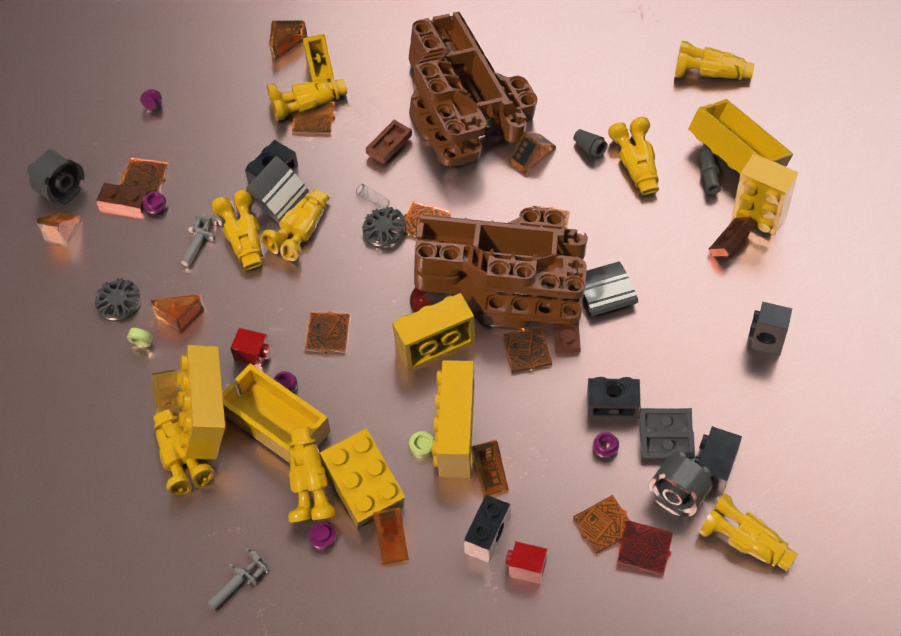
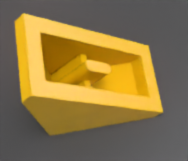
[303,34,334,81]

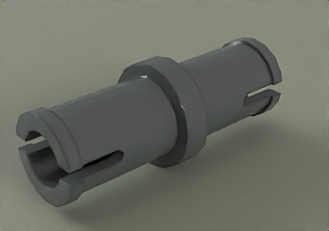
[699,149,721,194]

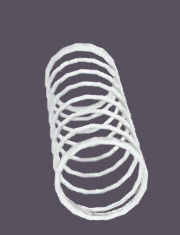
[356,183,390,209]

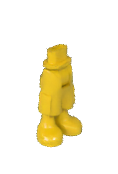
[674,40,755,80]
[267,78,348,121]
[608,116,659,195]
[211,189,263,270]
[260,189,330,261]
[153,409,214,496]
[288,427,335,522]
[699,492,798,571]

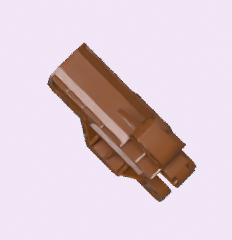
[408,11,538,166]
[414,207,588,328]

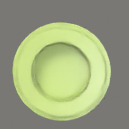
[127,328,154,347]
[409,431,435,458]

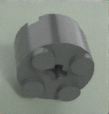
[27,149,85,204]
[649,452,712,516]

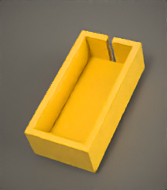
[688,99,794,174]
[176,345,225,459]
[432,360,475,478]
[222,363,331,463]

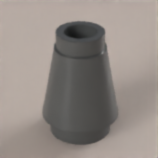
[573,129,608,158]

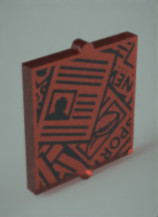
[617,520,673,576]

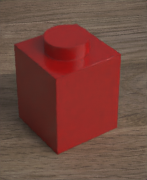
[230,328,272,368]
[505,541,548,584]

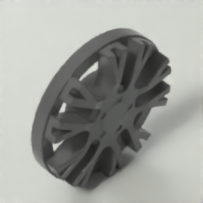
[362,206,407,246]
[95,278,141,320]

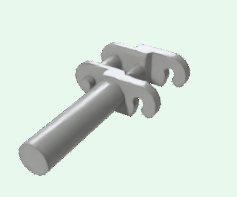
[181,214,224,267]
[208,546,269,610]

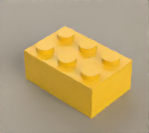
[732,153,799,236]
[392,293,475,371]
[320,428,405,528]

